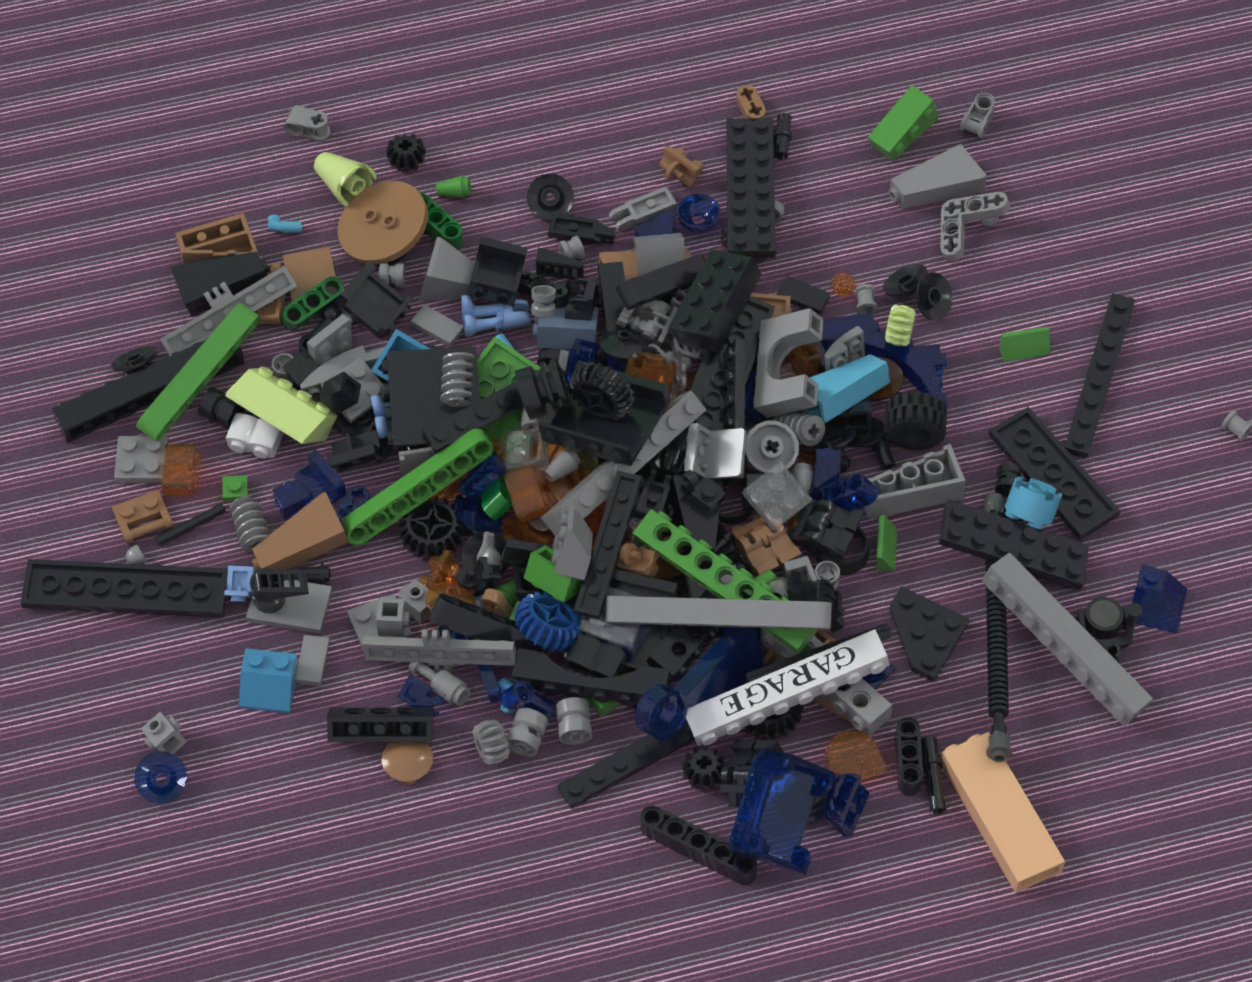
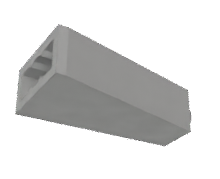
[889,144,987,209]

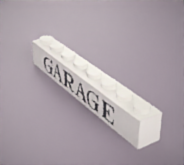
[683,630,890,746]

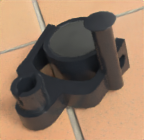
[1076,597,1143,663]

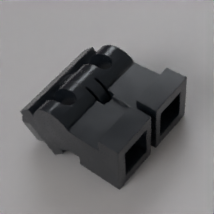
[788,500,863,563]
[788,570,845,633]
[720,740,788,808]

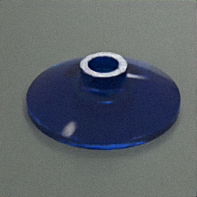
[134,751,187,803]

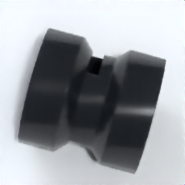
[995,463,1021,497]

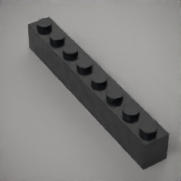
[52,340,245,443]

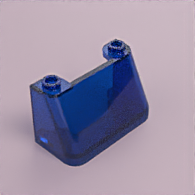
[729,750,836,875]

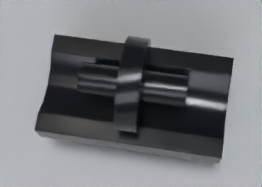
[456,556,501,597]

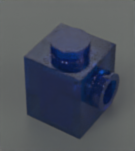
[272,478,313,521]

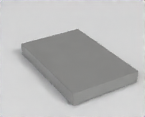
[246,580,332,634]

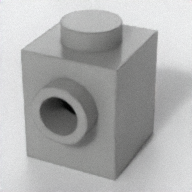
[398,579,438,625]
[376,598,410,636]

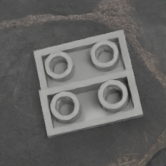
[824,326,865,372]

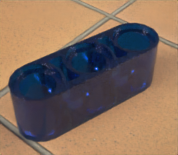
[807,473,879,511]

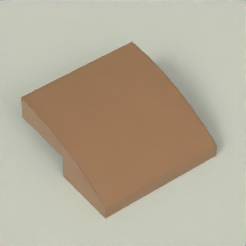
[282,247,338,302]

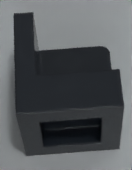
[282,349,318,388]
[320,372,361,414]

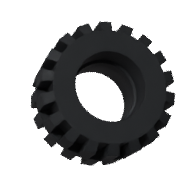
[884,392,947,450]

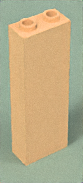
[941,732,1065,893]

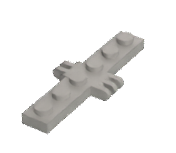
[160,266,297,355]
[361,629,517,673]

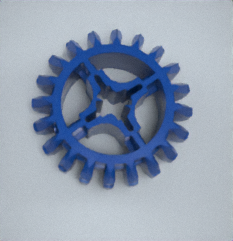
[514,592,583,652]

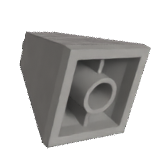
[419,237,475,301]

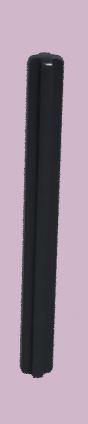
[746,624,892,683]

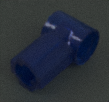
[501,681,556,721]

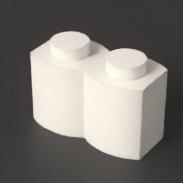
[226,413,284,459]

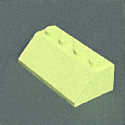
[225,366,338,444]

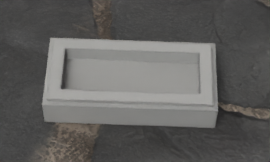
[411,305,464,347]
[295,635,330,686]

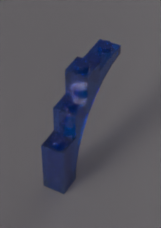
[820,312,948,408]

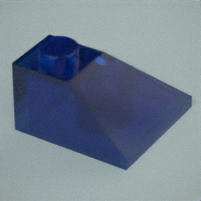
[1132,564,1187,634]

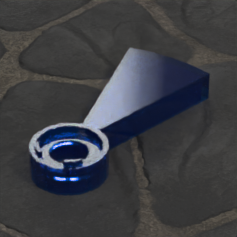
[635,627,762,740]

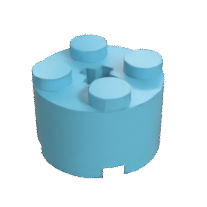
[1005,477,1062,529]

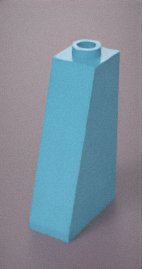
[800,354,890,423]

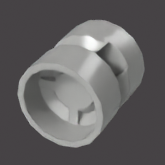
[556,697,593,745]
[507,708,548,757]

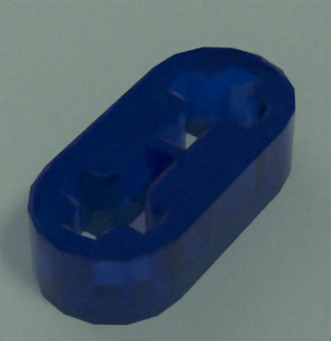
[335,485,370,523]

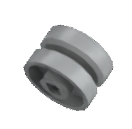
[744,421,799,474]

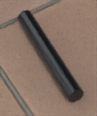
[155,503,226,546]

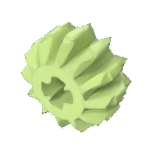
[885,305,916,346]

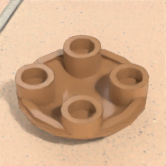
[382,742,434,785]

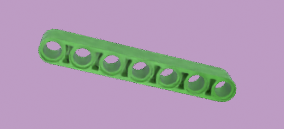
[136,302,261,442]
[341,429,493,545]

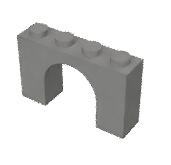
[753,308,823,418]

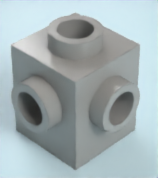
[141,712,187,759]

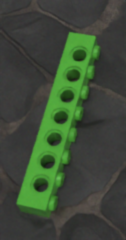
[633,509,818,654]

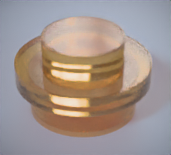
[831,273,855,296]

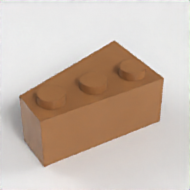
[175,213,258,264]

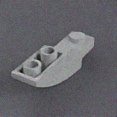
[300,345,385,400]

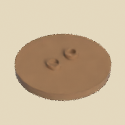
[338,181,428,265]

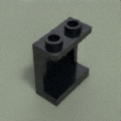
[467,236,528,307]
[335,261,412,338]

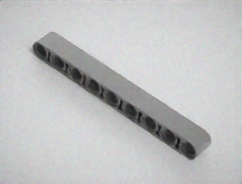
[605,596,832,630]

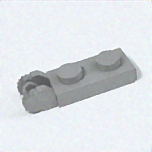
[609,186,677,232]

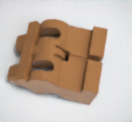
[731,513,802,578]

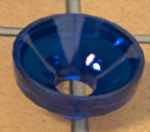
[677,193,720,232]

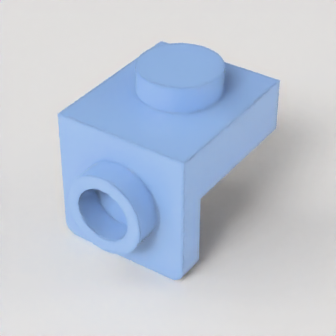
[224,565,255,602]

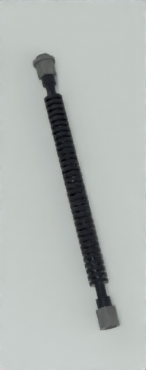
[984,493,1013,762]

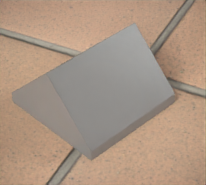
[634,233,685,276]

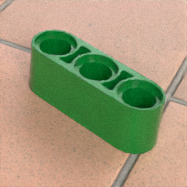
[420,193,463,251]
[282,276,343,330]
[482,465,515,521]

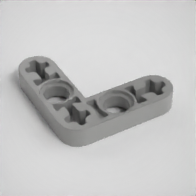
[940,192,1011,262]

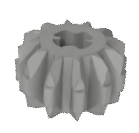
[473,720,510,765]

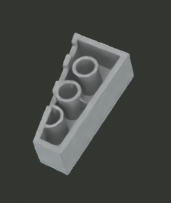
[861,444,965,519]

